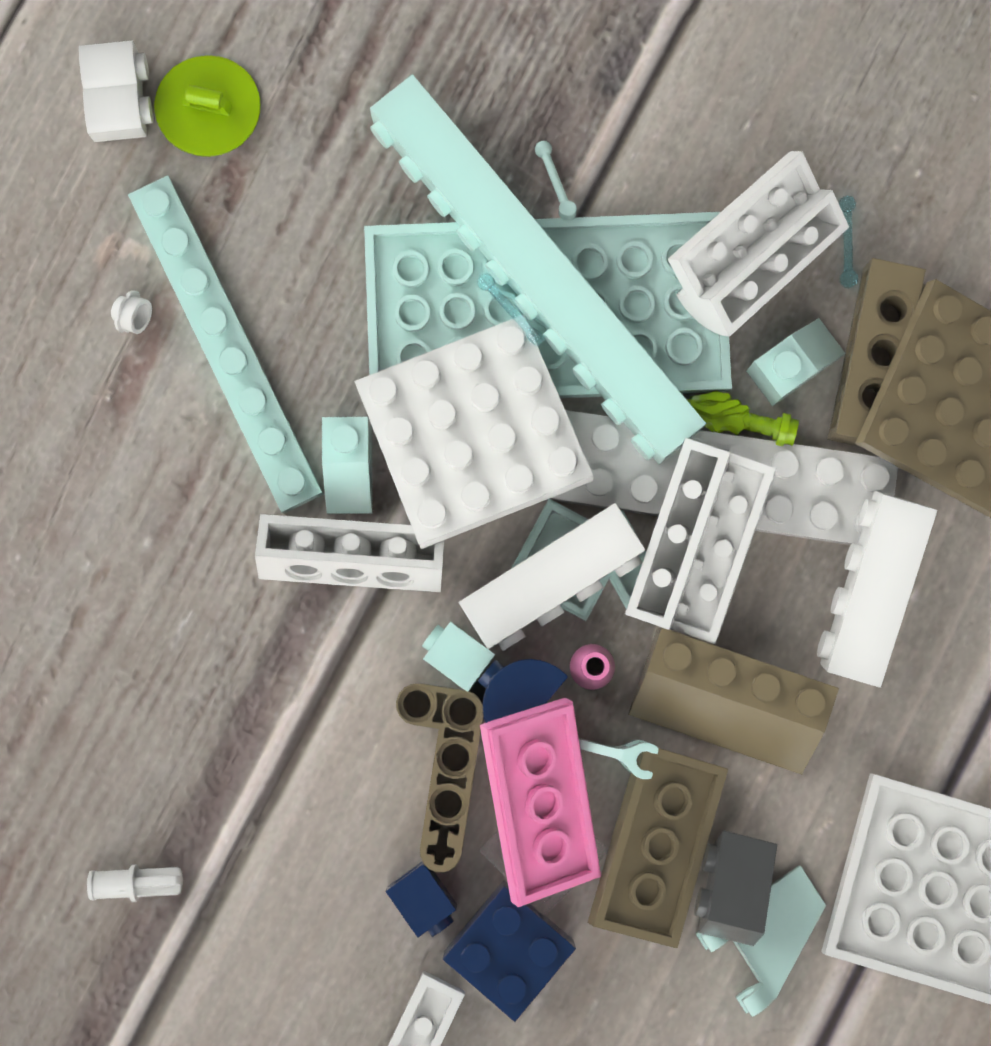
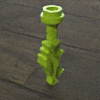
[686,390,799,447]

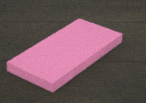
[480,698,601,907]

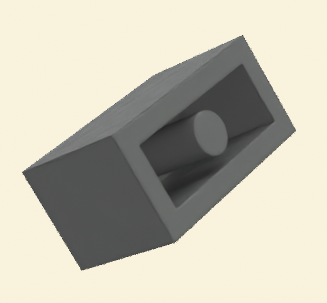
[694,830,778,946]

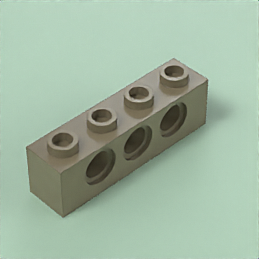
[827,258,926,447]

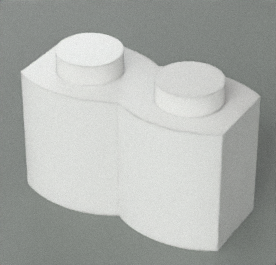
[79,40,154,142]

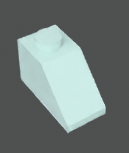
[746,318,846,406]
[322,417,372,514]

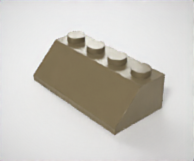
[628,627,839,775]

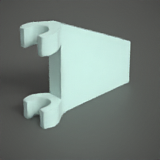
[579,738,659,779]
[695,866,826,1017]

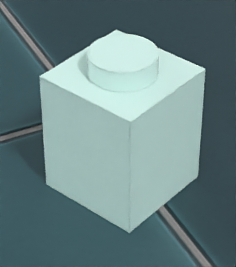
[422,622,495,692]

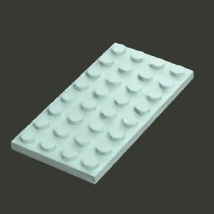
[364,212,732,398]

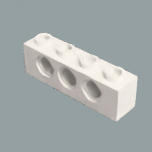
[255,514,444,592]

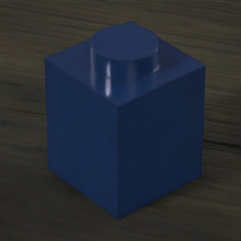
[385,861,457,938]

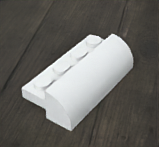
[668,151,849,337]
[625,438,777,644]

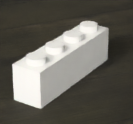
[817,491,938,688]
[458,503,646,651]

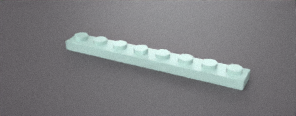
[128,175,324,514]

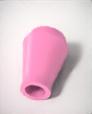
[570,644,615,690]

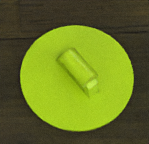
[154,55,261,157]

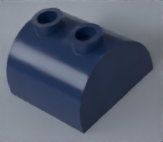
[478,659,568,723]

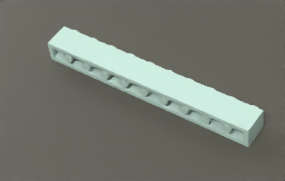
[370,74,706,464]

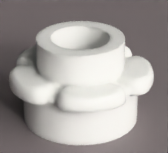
[111,290,152,334]

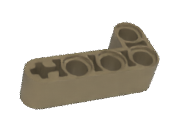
[396,683,483,872]

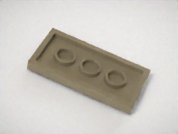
[587,742,728,948]

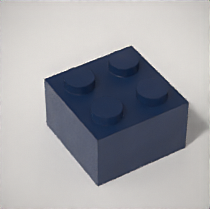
[443,880,576,1022]

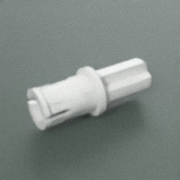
[87,864,183,902]

